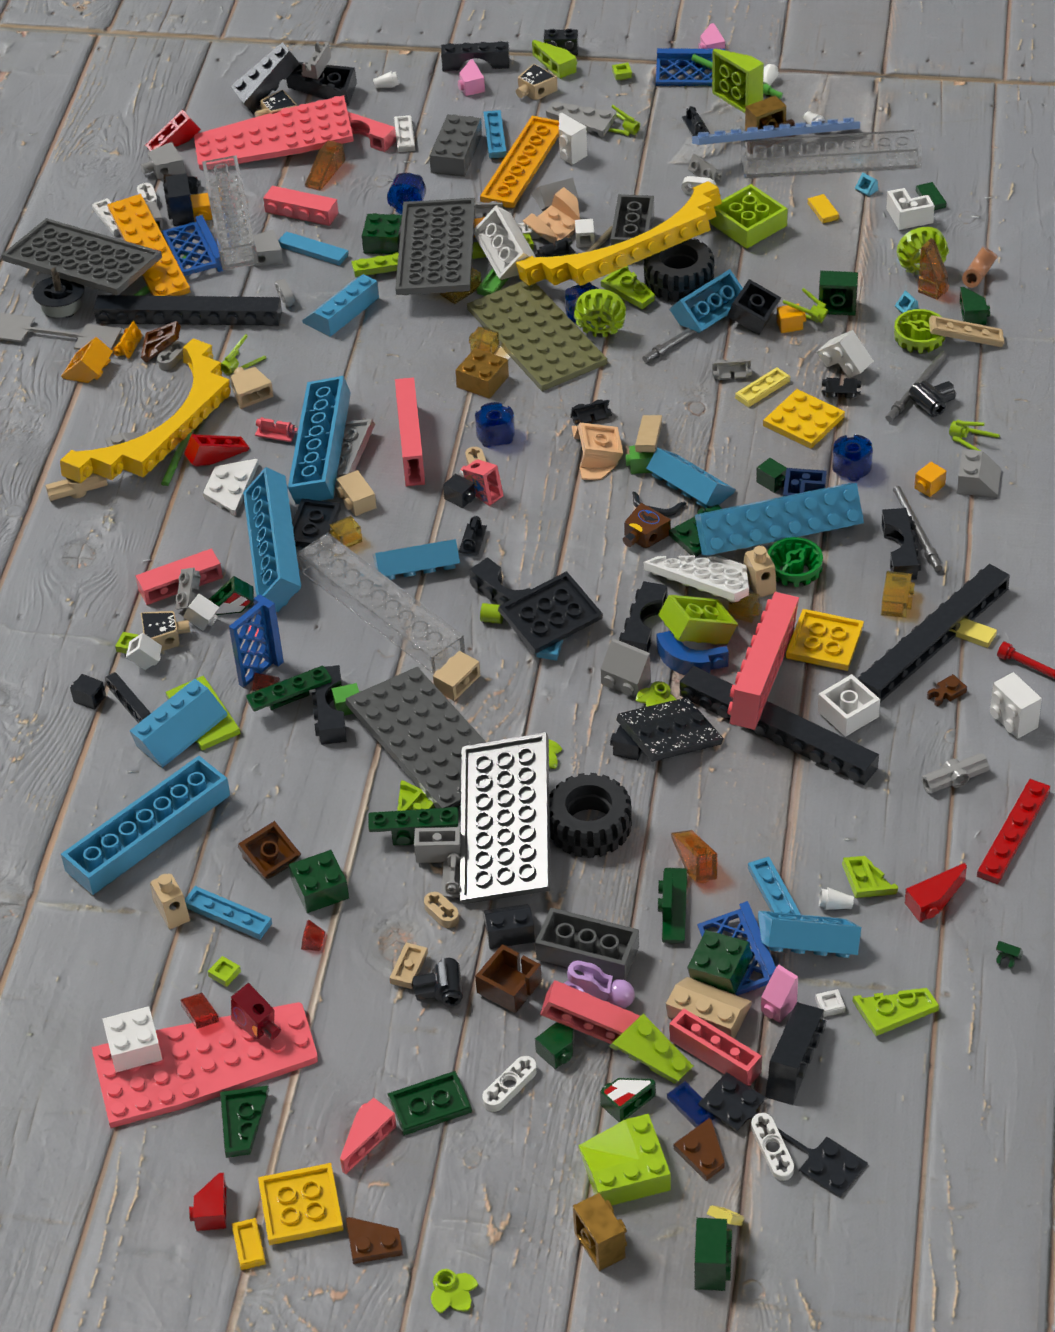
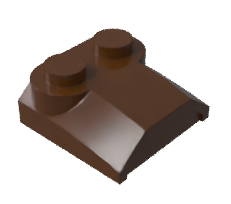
[238,821,301,879]

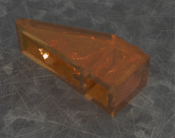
[305,140,345,191]
[918,238,949,300]
[671,830,717,883]

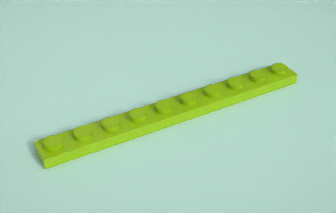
[351,234,534,277]

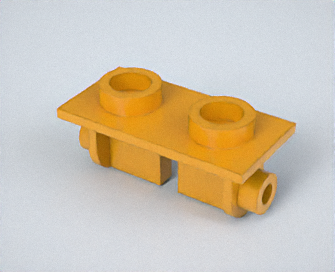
[113,321,143,359]

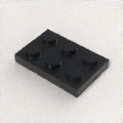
[292,498,341,550]

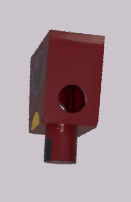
[231,982,281,1040]

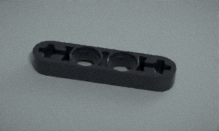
[105,672,151,723]

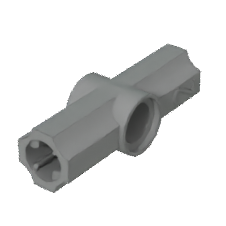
[921,753,989,793]

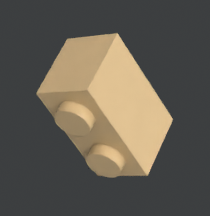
[335,470,377,516]
[433,651,481,701]

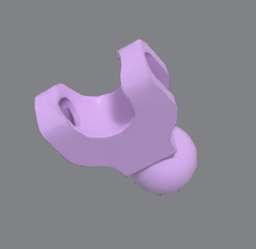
[564,961,635,1009]

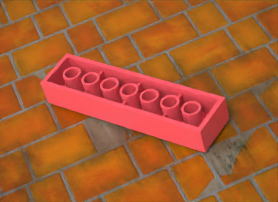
[727,592,799,730]

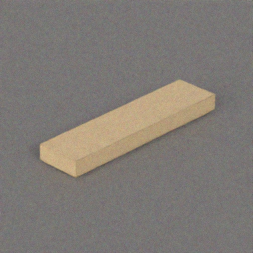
[929,315,1004,347]
[635,415,662,452]

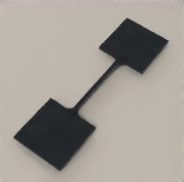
[698,1072,868,1198]

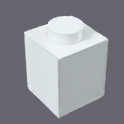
[575,219,595,248]
[183,594,219,631]
[126,633,162,670]

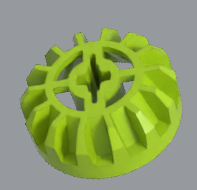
[897,227,949,275]
[574,289,626,337]
[894,309,946,354]

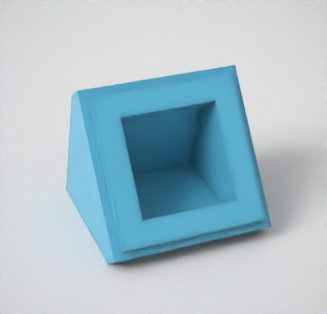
[854,172,878,196]
[895,291,919,313]

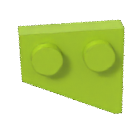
[397,780,435,811]
[842,856,899,898]

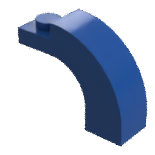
[656,631,729,675]

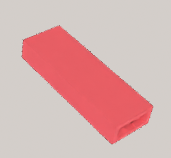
[395,377,425,486]

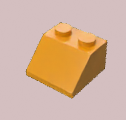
[61,337,113,383]

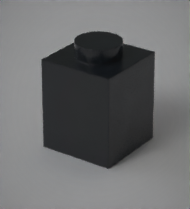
[443,473,475,508]
[70,674,106,710]
[610,725,642,761]

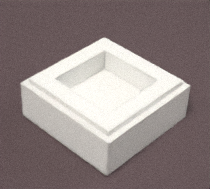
[815,989,846,1018]

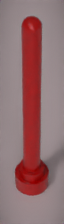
[997,641,1055,679]

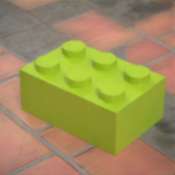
[658,595,738,645]

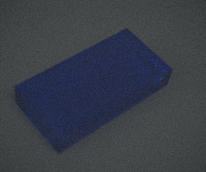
[667,1081,716,1128]

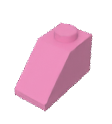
[698,23,725,49]
[458,59,485,96]
[761,965,798,1023]

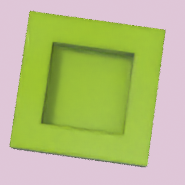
[612,63,632,80]
[115,632,139,654]
[208,956,241,987]

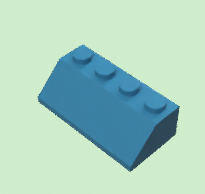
[669,269,743,333]
[302,274,379,337]
[647,447,736,508]
[373,539,460,581]
[129,679,228,768]
[758,911,862,958]

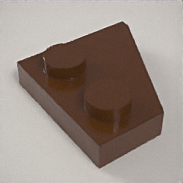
[141,321,181,362]
[673,1118,725,1181]
[346,1217,403,1264]

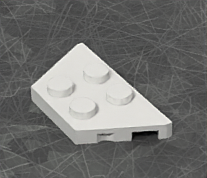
[203,459,259,516]

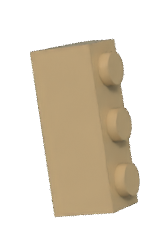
[666,977,752,1039]

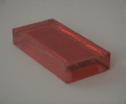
[180,993,219,1029]

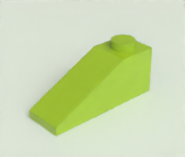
[532,40,577,79]

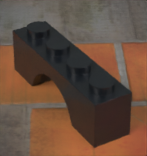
[441,41,510,71]
[881,508,921,581]
[469,557,531,605]
[619,581,668,652]
[312,665,347,745]

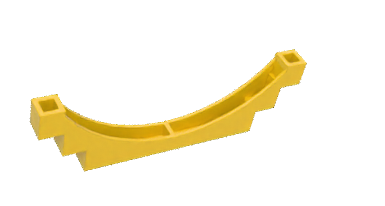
[516,181,722,286]
[60,338,231,483]

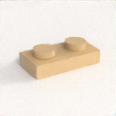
[389,943,428,989]

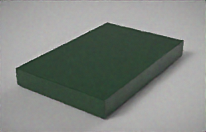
[387,1071,472,1136]

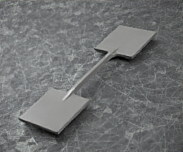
[0,313,122,350]

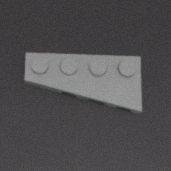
[546,102,617,137]
[336,419,375,481]

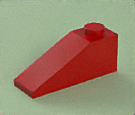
[145,109,201,151]
[184,434,250,466]
[905,863,967,922]

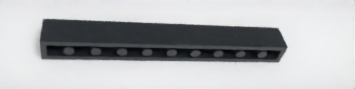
[93,295,282,326]
[858,564,1010,703]
[680,666,879,785]

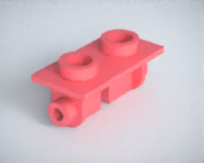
[255,417,298,442]

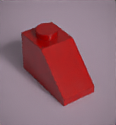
[189,1172,227,1231]

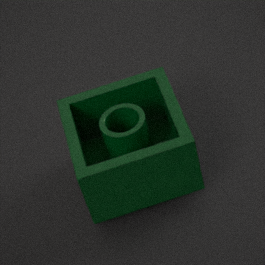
[361,213,402,254]
[819,270,858,316]
[289,850,349,913]
[687,930,753,995]
[695,1218,732,1291]

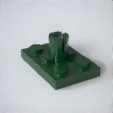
[669,504,722,557]

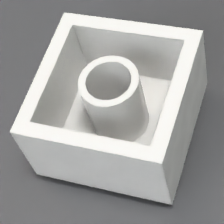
[990,672,1042,739]
[818,674,880,737]
[103,1006,163,1072]

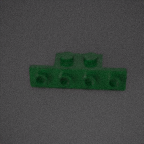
[246,665,332,712]
[368,807,458,846]
[658,868,687,943]

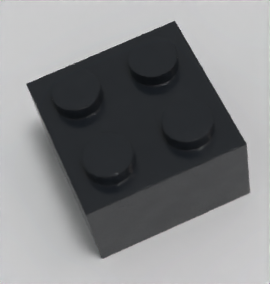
[163,173,195,226]
[727,279,782,335]

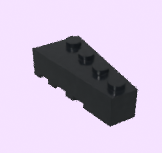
[231,42,300,116]
[286,62,357,106]
[765,1002,827,1105]

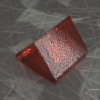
[252,672,280,691]
[301,920,325,951]

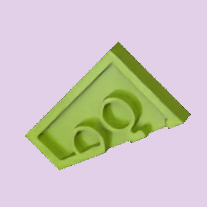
[601,266,655,309]
[852,988,939,1036]
[609,1013,693,1084]

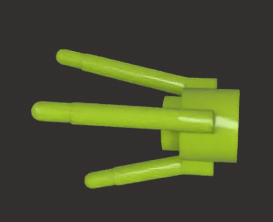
[608,105,641,136]
[782,288,828,323]
[221,334,266,376]
[949,420,1000,451]

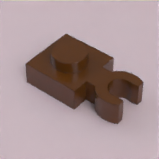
[927,674,967,706]

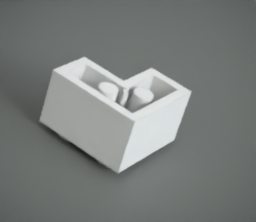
[886,188,935,230]
[817,330,874,378]

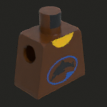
[623,503,671,548]

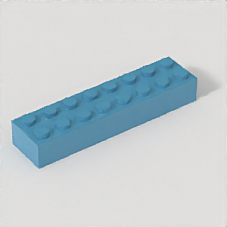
[288,376,351,505]
[243,467,301,612]
[695,483,864,555]
[61,756,230,895]

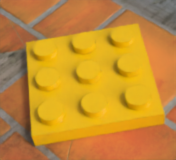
[763,389,845,449]
[786,609,864,671]
[258,1163,344,1246]

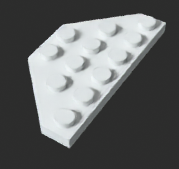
[643,555,749,602]

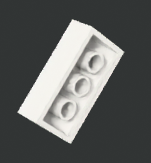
[474,205,536,280]

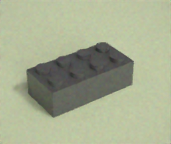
[429,114,482,177]
[610,194,654,245]
[535,908,639,981]

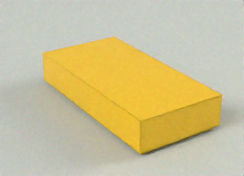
[807,194,839,224]
[232,1218,266,1270]

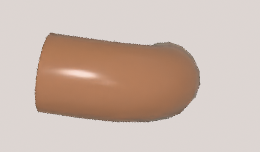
[962,246,998,288]

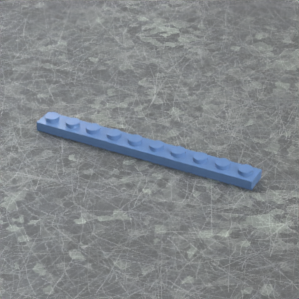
[692,117,860,145]

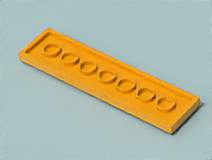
[480,115,559,209]
[107,194,191,296]

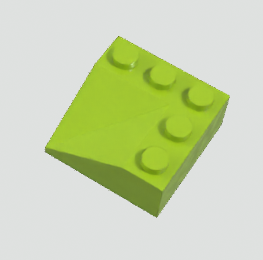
[712,49,764,113]
[710,184,788,249]
[578,1113,671,1206]

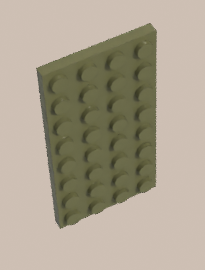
[467,281,607,391]

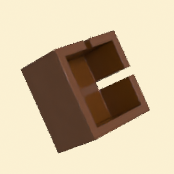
[475,944,542,1013]

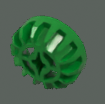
[768,537,823,588]

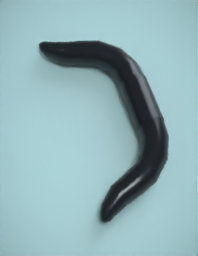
[632,492,687,516]

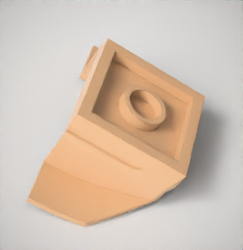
[523,187,580,246]
[572,422,623,480]

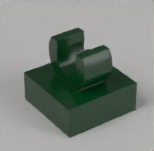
[996,941,1023,969]

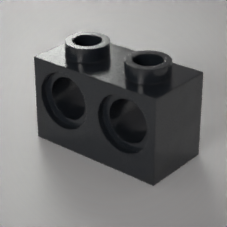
[544,29,579,56]

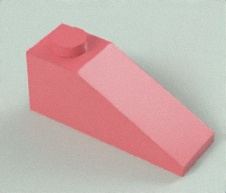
[340,1097,397,1174]

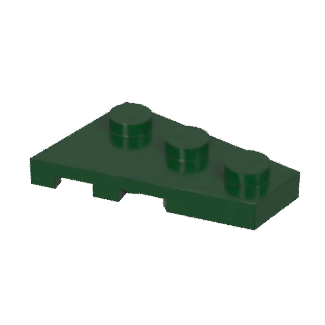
[220,1085,269,1158]

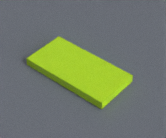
[165,676,241,751]

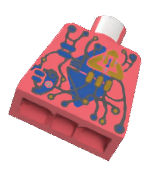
[460,460,504,506]

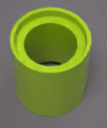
[480,603,503,624]

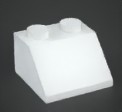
[559,113,587,165]

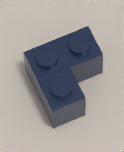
[783,468,827,497]

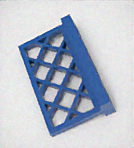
[656,48,725,86]
[162,215,225,276]
[229,594,284,688]
[697,901,776,996]

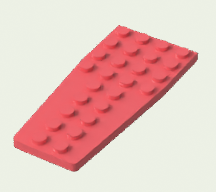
[194,96,354,170]
[91,1002,318,1128]

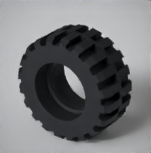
[644,238,714,302]
[549,773,632,858]

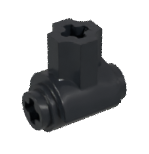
[909,381,956,417]
[413,958,463,1006]

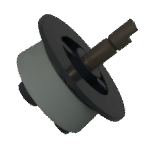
[33,267,85,318]

